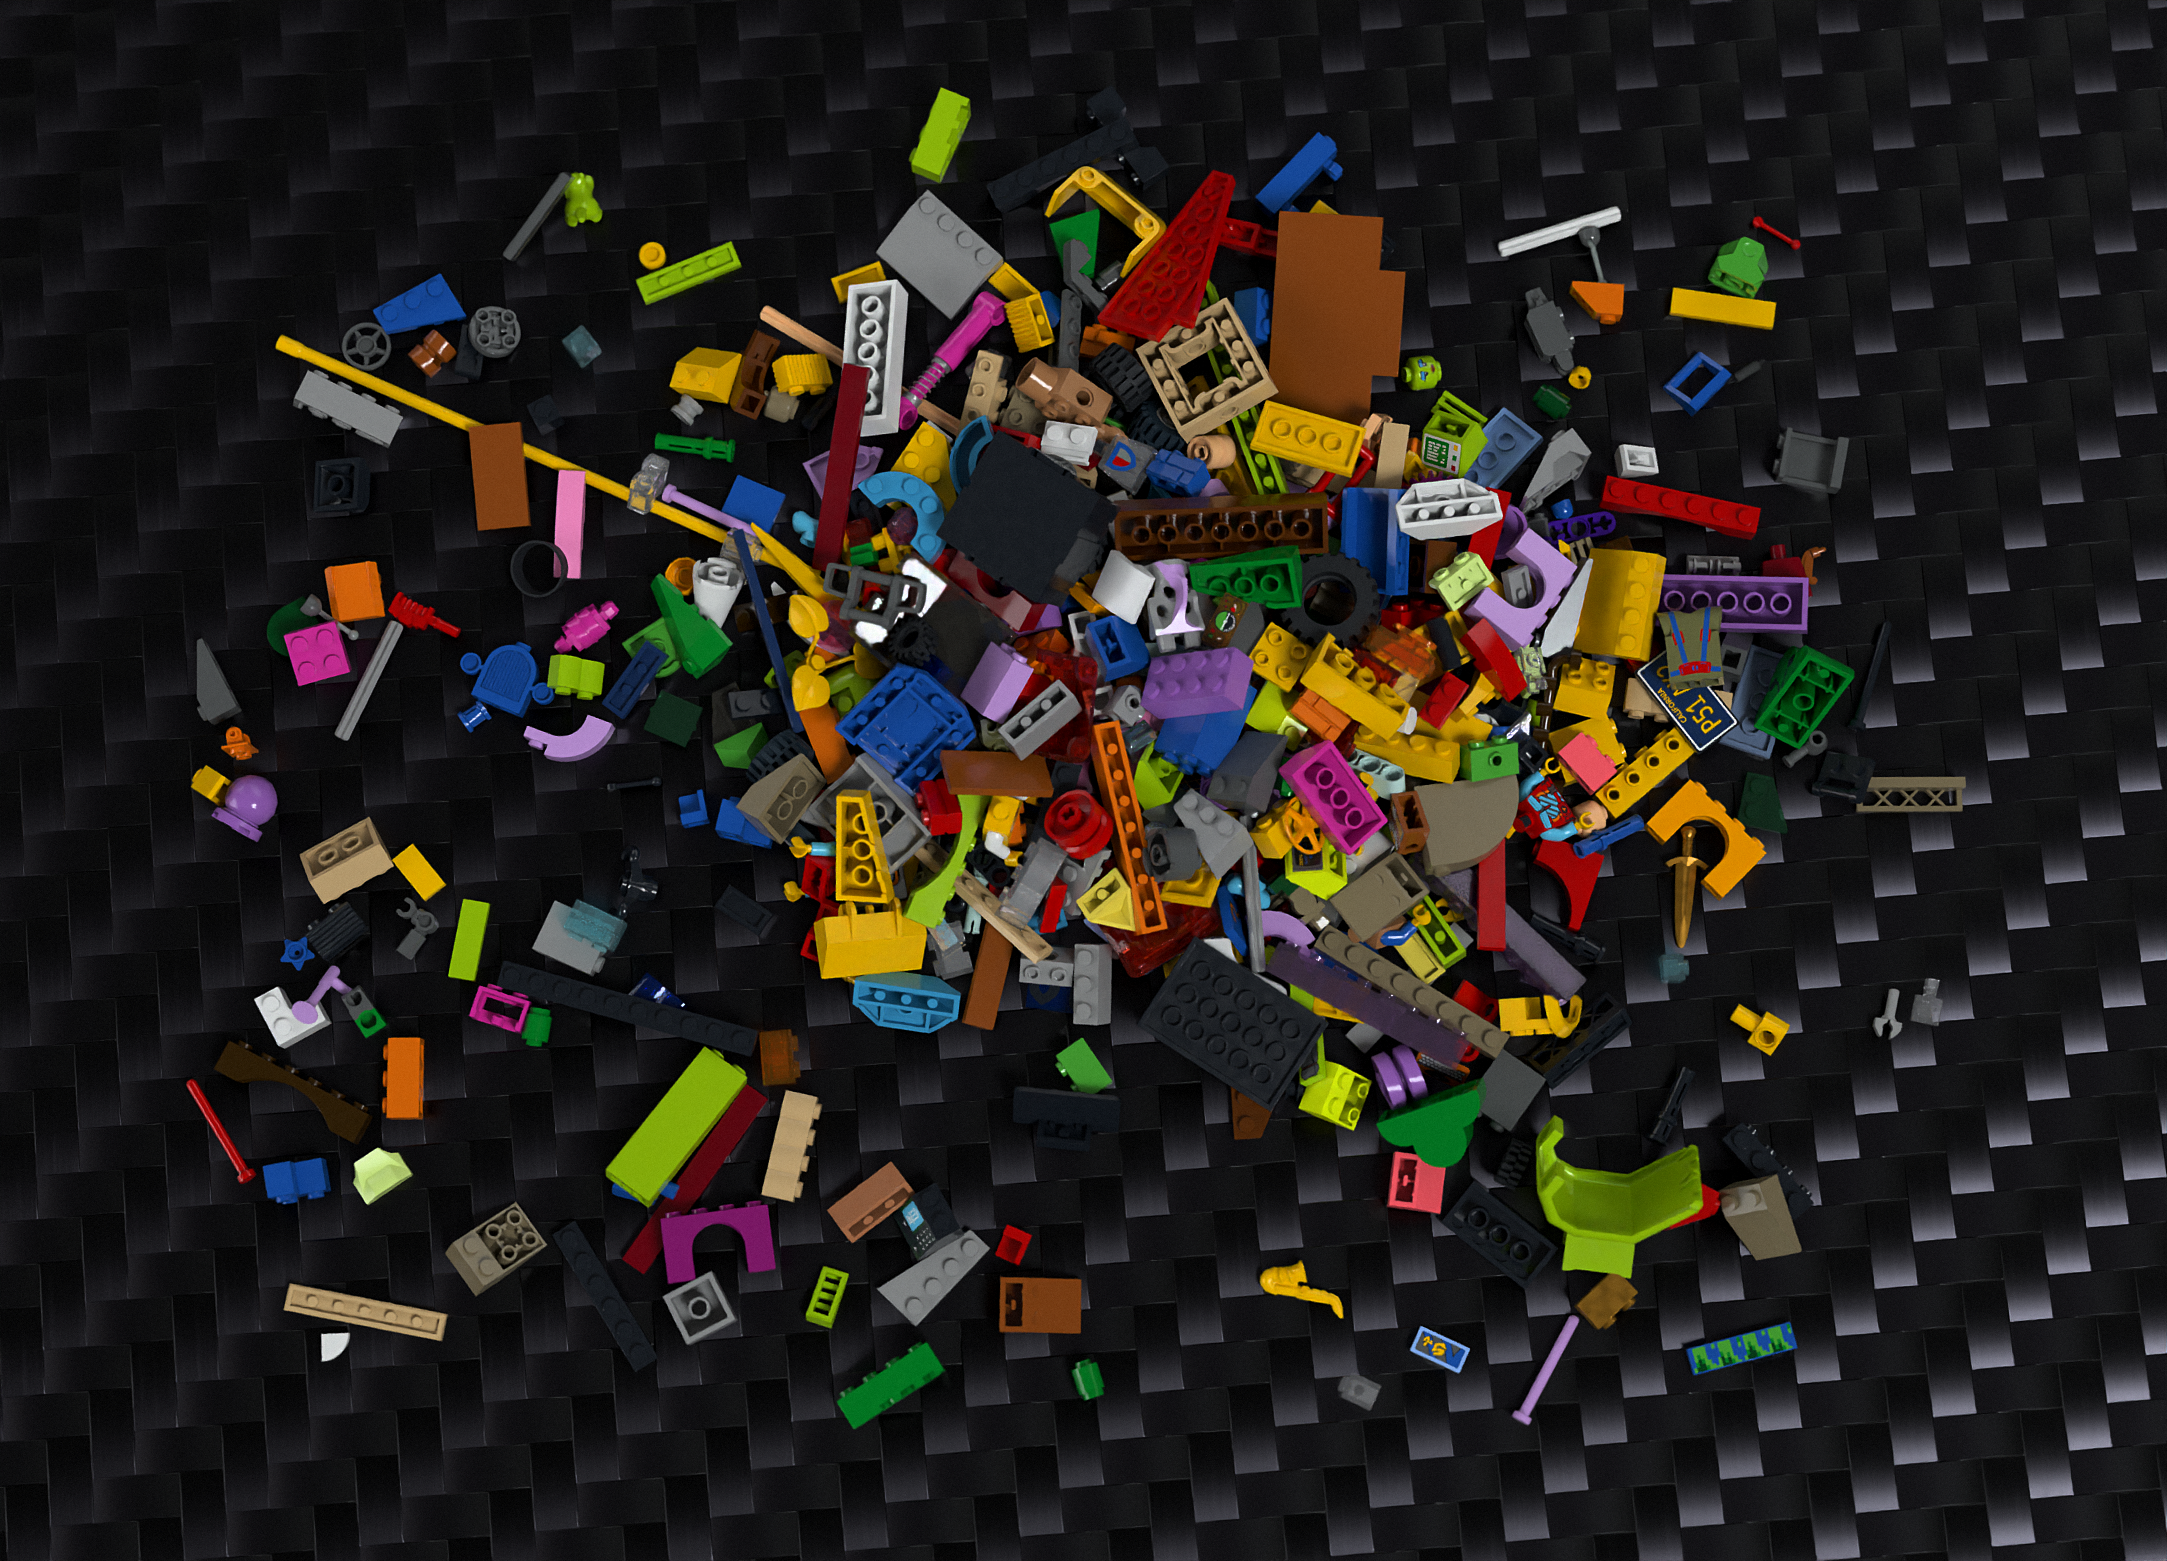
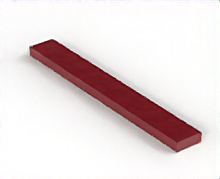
[812,363,871,574]
[622,1084,769,1275]

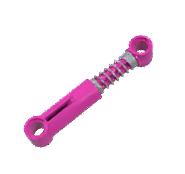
[898,291,1007,430]

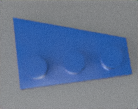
[373,274,467,335]

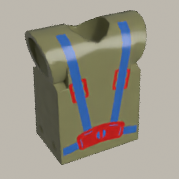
[1656,606,1725,691]

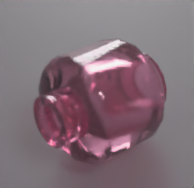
[886,507,919,546]

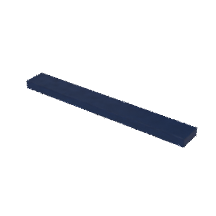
[732,528,804,733]

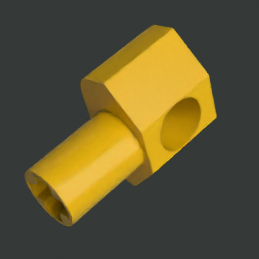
[1730,1004,1790,1056]

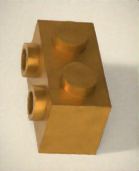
[1574,1273,1638,1330]

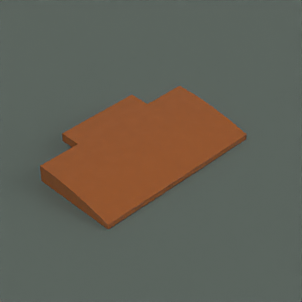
[1267,211,1406,426]

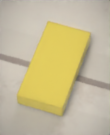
[1393,932,1446,985]

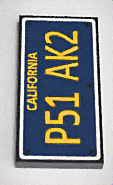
[1632,648,1740,756]

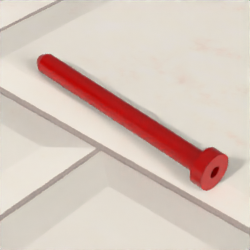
[187,1079,257,1184]

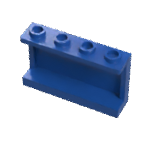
[1339,487,1410,595]

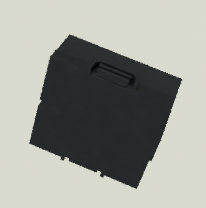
[935,430,1121,607]

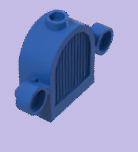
[460,641,554,718]

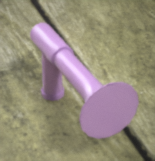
[292,966,352,1024]

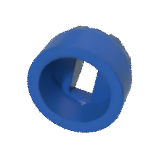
[1550,499,1573,520]

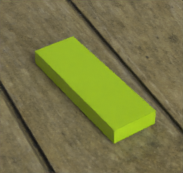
[448,899,491,982]

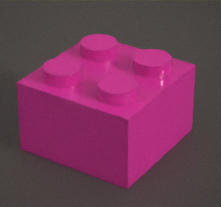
[284,619,352,686]

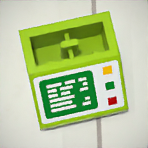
[1420,410,1489,479]

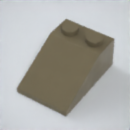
[736,753,827,844]
[1717,1174,1802,1260]

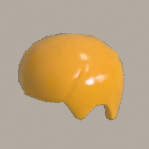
[665,557,696,596]

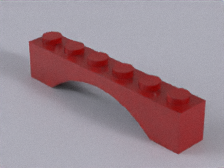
[1599,475,1761,540]

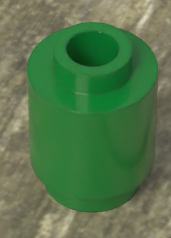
[521,1007,552,1047]
[1072,1359,1105,1401]

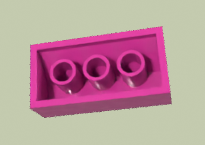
[1278,740,1388,856]

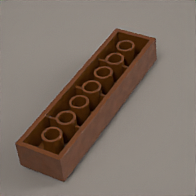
[1114,492,1329,561]

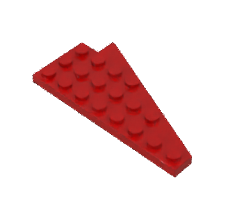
[1097,170,1236,343]

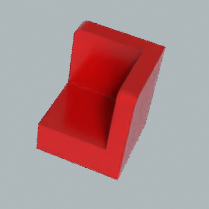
[996,1224,1032,1266]

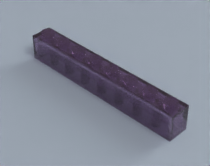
[1406,851,1586,1006]
[1265,940,1470,1070]

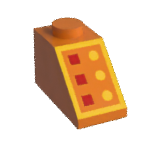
[1569,281,1624,324]

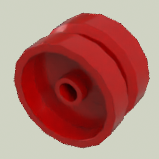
[1044,790,1114,859]

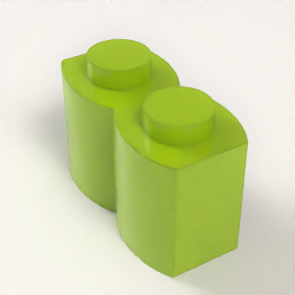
[547,654,605,700]

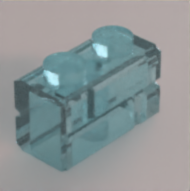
[563,899,627,954]

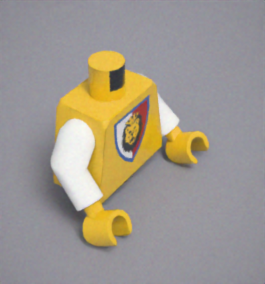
[982,796,1042,868]

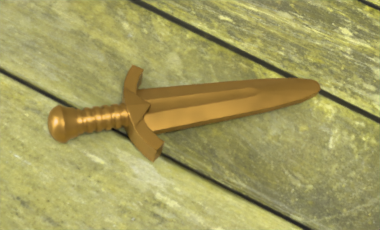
[1664,826,1708,948]

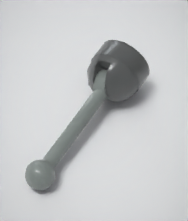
[1578,227,1607,283]
[300,593,359,640]

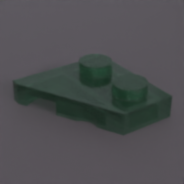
[1737,772,1788,835]

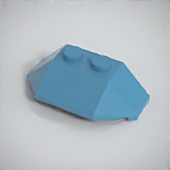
[852,971,961,1033]

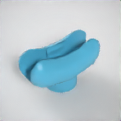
[792,511,819,549]
[1225,872,1271,911]

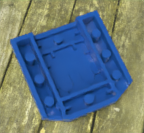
[834,663,977,798]

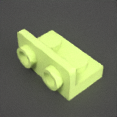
[1428,552,1495,611]

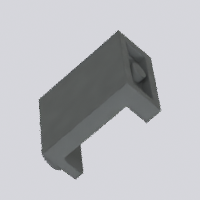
[1772,427,1849,494]
[1477,1049,1546,1134]

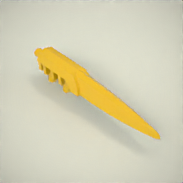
[751,522,896,661]

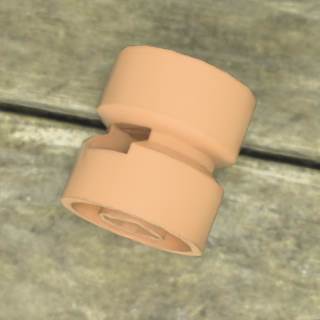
[1187,434,1236,469]

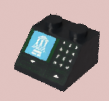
[893,1183,965,1261]

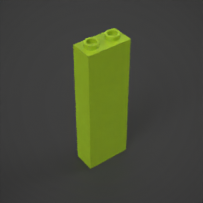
[606,1047,747,1208]

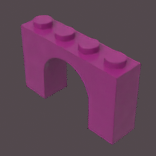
[660,1201,776,1285]

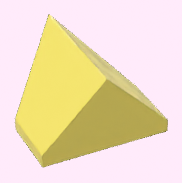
[1076,868,1136,931]

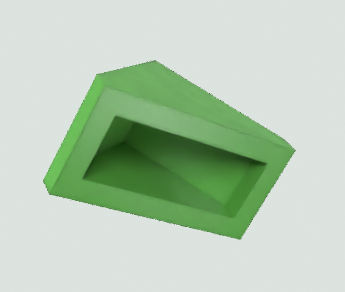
[714,722,770,769]

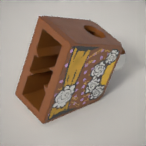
[1388,791,1430,855]

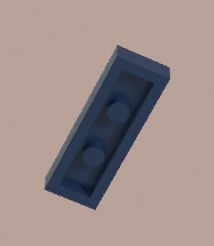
[602,640,670,719]

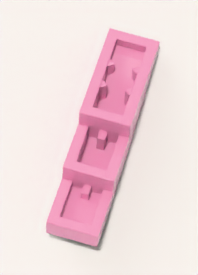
[554,470,586,578]

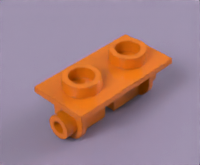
[221,727,259,760]

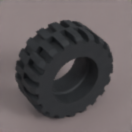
[1279,551,1380,651]

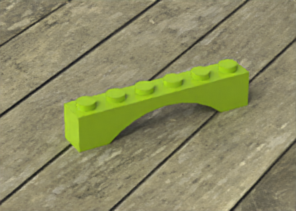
[902,795,993,929]

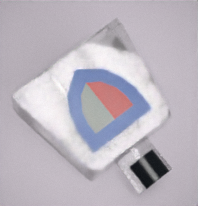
[1093,435,1158,496]

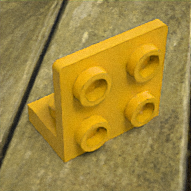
[1249,622,1314,693]

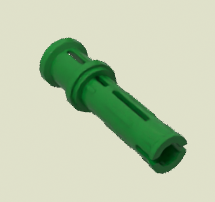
[655,433,735,463]

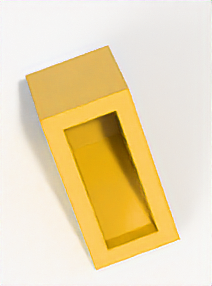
[191,765,232,808]

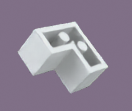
[254,987,331,1049]

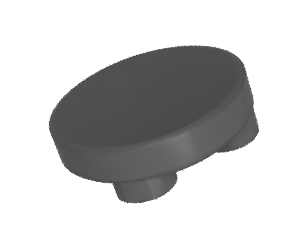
[468,306,521,358]

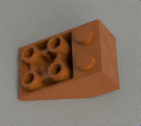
[1000,1277,1081,1334]

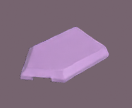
[803,445,884,500]

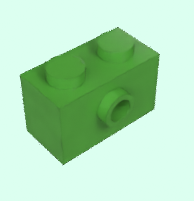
[1459,735,1519,782]

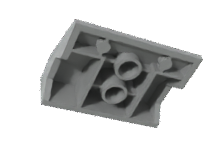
[876,190,1003,320]
[1518,428,1591,516]
[808,752,933,876]

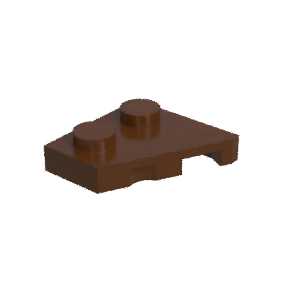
[1231,1087,1273,1140]

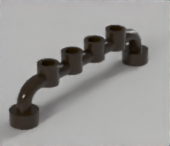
[1532,649,1582,796]

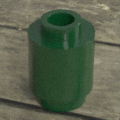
[1532,384,1572,420]

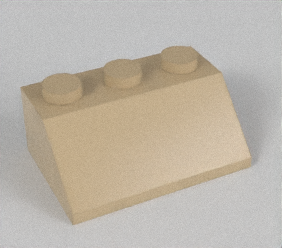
[299,817,394,904]

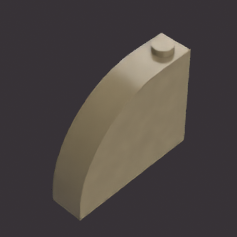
[1412,774,1519,877]

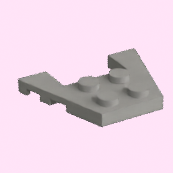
[1042,844,1111,915]

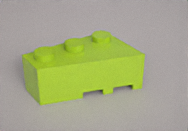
[909,88,971,183]

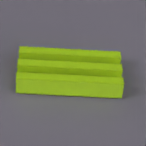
[1430,390,1488,429]

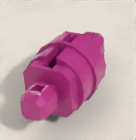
[554,601,619,654]

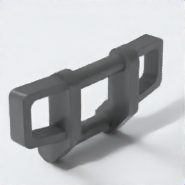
[823,563,928,631]

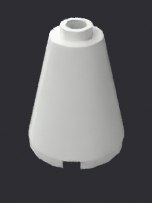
[692,557,745,629]

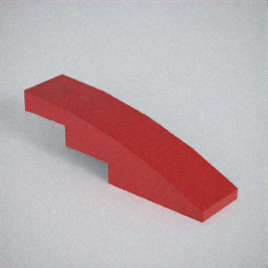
[1218,217,1278,262]

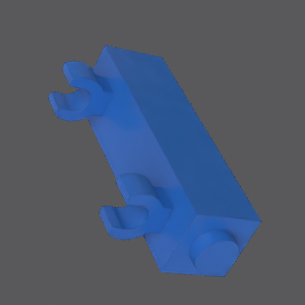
[1254,132,1343,221]

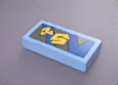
[1410,1326,1470,1373]

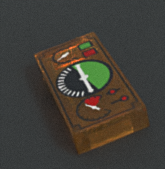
[1201,592,1249,649]

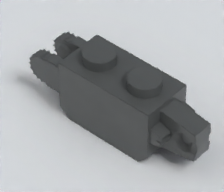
[1524,287,1575,377]

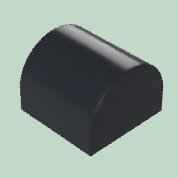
[1518,737,1550,775]

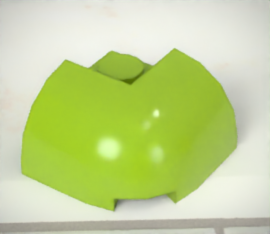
[824,663,883,720]

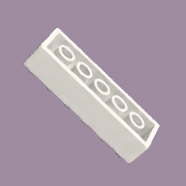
[842,279,908,437]

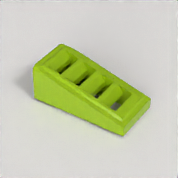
[806,1266,849,1328]

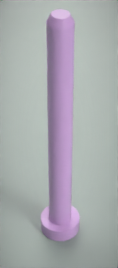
[662,484,760,541]
[1512,1315,1579,1425]

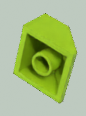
[1133,730,1184,810]

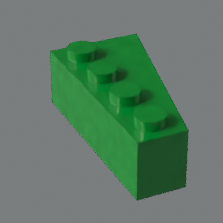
[837,1342,946,1429]

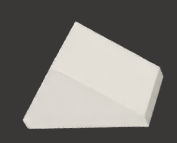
[1614,444,1659,479]

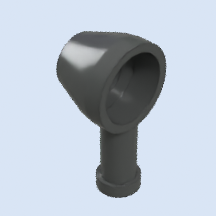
[1782,729,1828,768]

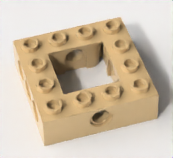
[1136,297,1279,444]

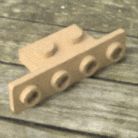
[955,350,1007,441]

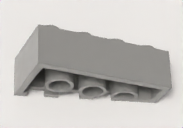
[293,370,403,448]

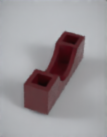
[947,550,1047,632]

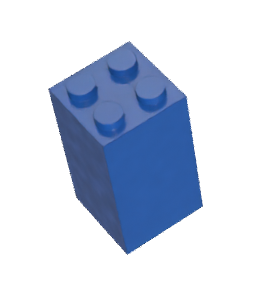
[1153,684,1257,778]

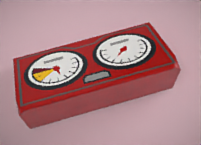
[1037,873,1068,933]

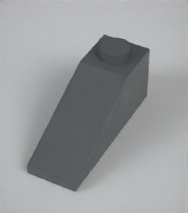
[197,638,242,725]

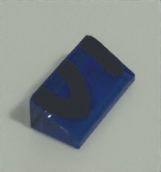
[1026,983,1074,1014]

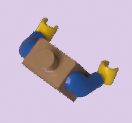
[1348,904,1431,949]

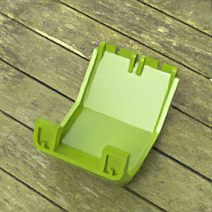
[1536,1115,1703,1244]

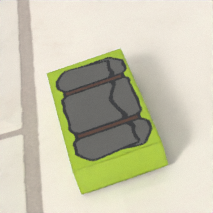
[1299,1033,1326,1086]

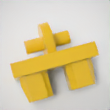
[871,527,914,575]

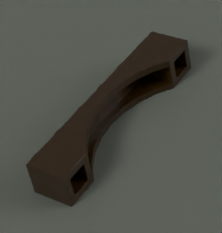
[214,1040,373,1145]

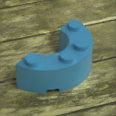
[949,415,995,495]
[857,471,947,565]

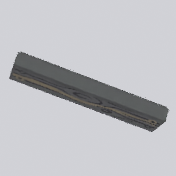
[503,172,575,261]

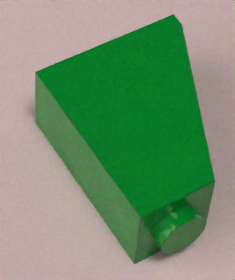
[1049,209,1100,288]

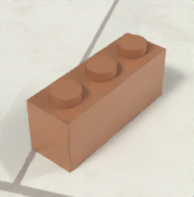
[827,1162,915,1243]

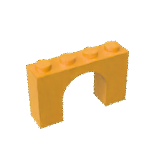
[1643,779,1766,901]

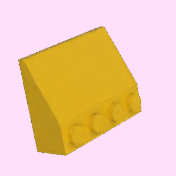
[1573,548,1667,662]

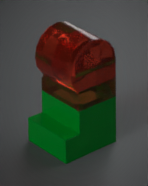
[846,517,880,568]

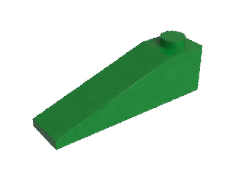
[1189,545,1302,609]
[651,573,733,679]

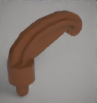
[1801,546,1826,585]

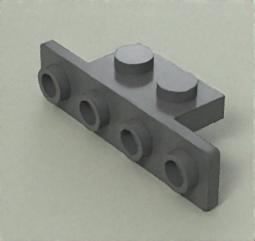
[1048,289,1082,374]

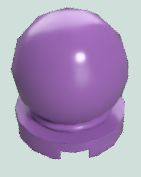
[211,775,278,842]

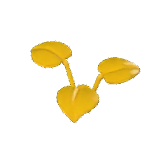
[789,595,891,712]

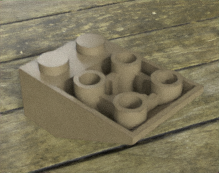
[1330,851,1430,943]
[445,1202,547,1296]

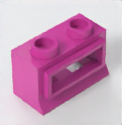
[469,984,533,1034]

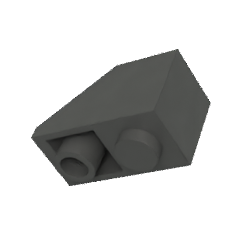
[1721,632,1755,683]

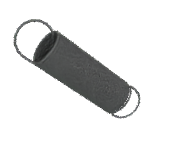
[1728,360,1765,383]

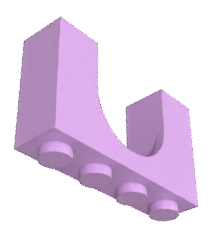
[1464,528,1577,652]

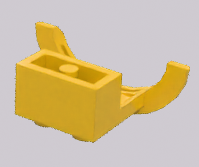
[1499,995,1582,1038]

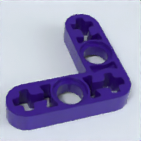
[1543,512,1616,552]

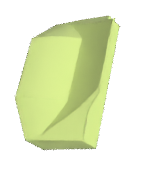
[353,1148,413,1205]

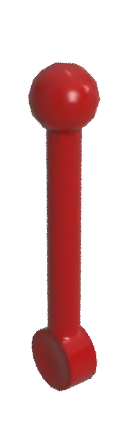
[1752,217,1800,250]

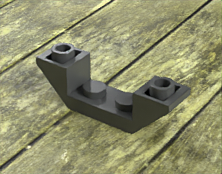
[1063,239,1110,317]

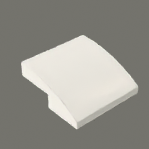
[1092,550,1155,624]

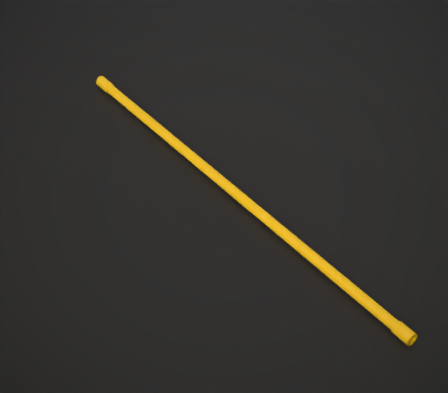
[276,335,821,575]

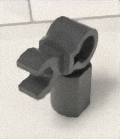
[396,898,439,960]

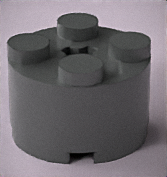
[1142,827,1202,882]

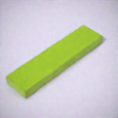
[636,242,741,305]

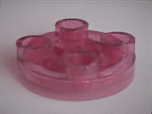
[812,600,863,653]

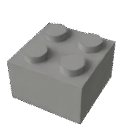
[663,1272,738,1345]

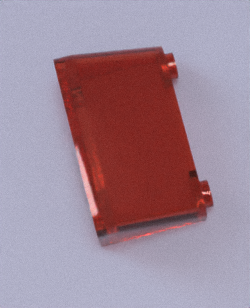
[1031,648,1098,763]
[1096,882,1220,978]

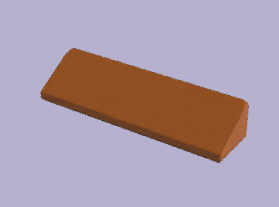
[962,921,1014,1030]

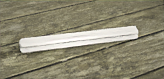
[1498,206,1621,257]

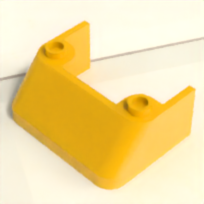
[1045,166,1167,279]

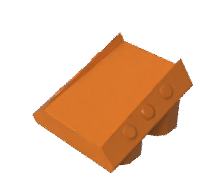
[324,561,385,623]

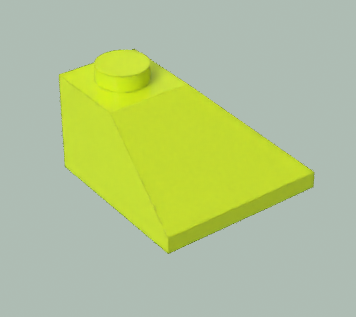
[1245,680,1308,752]

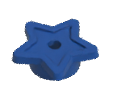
[280,937,315,971]

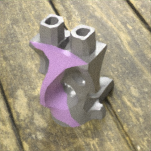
[1143,559,1205,653]

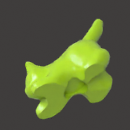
[564,173,602,227]

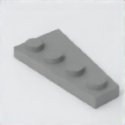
[878,1230,990,1326]

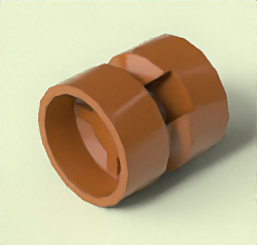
[407,329,457,378]

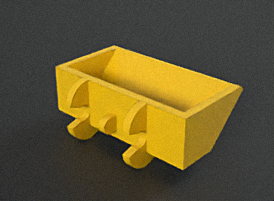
[814,897,927,979]

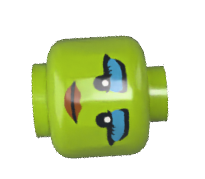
[1401,355,1441,390]

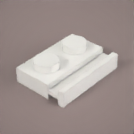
[1040,420,1098,466]

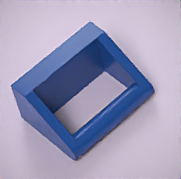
[1663,352,1731,416]

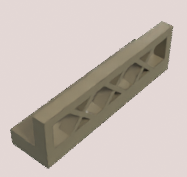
[1856,777,1966,812]

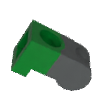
[341,985,388,1038]

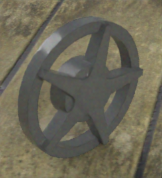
[342,323,391,371]

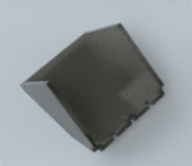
[848,551,1018,703]

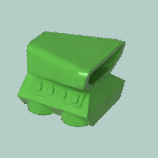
[1708,237,1768,299]

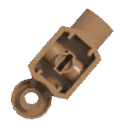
[1015,357,1131,459]

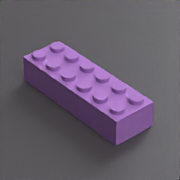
[1654,574,1809,634]

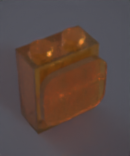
[1362,622,1437,680]

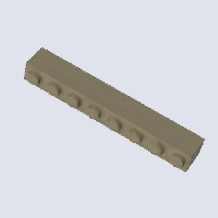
[1313,924,1510,1061]

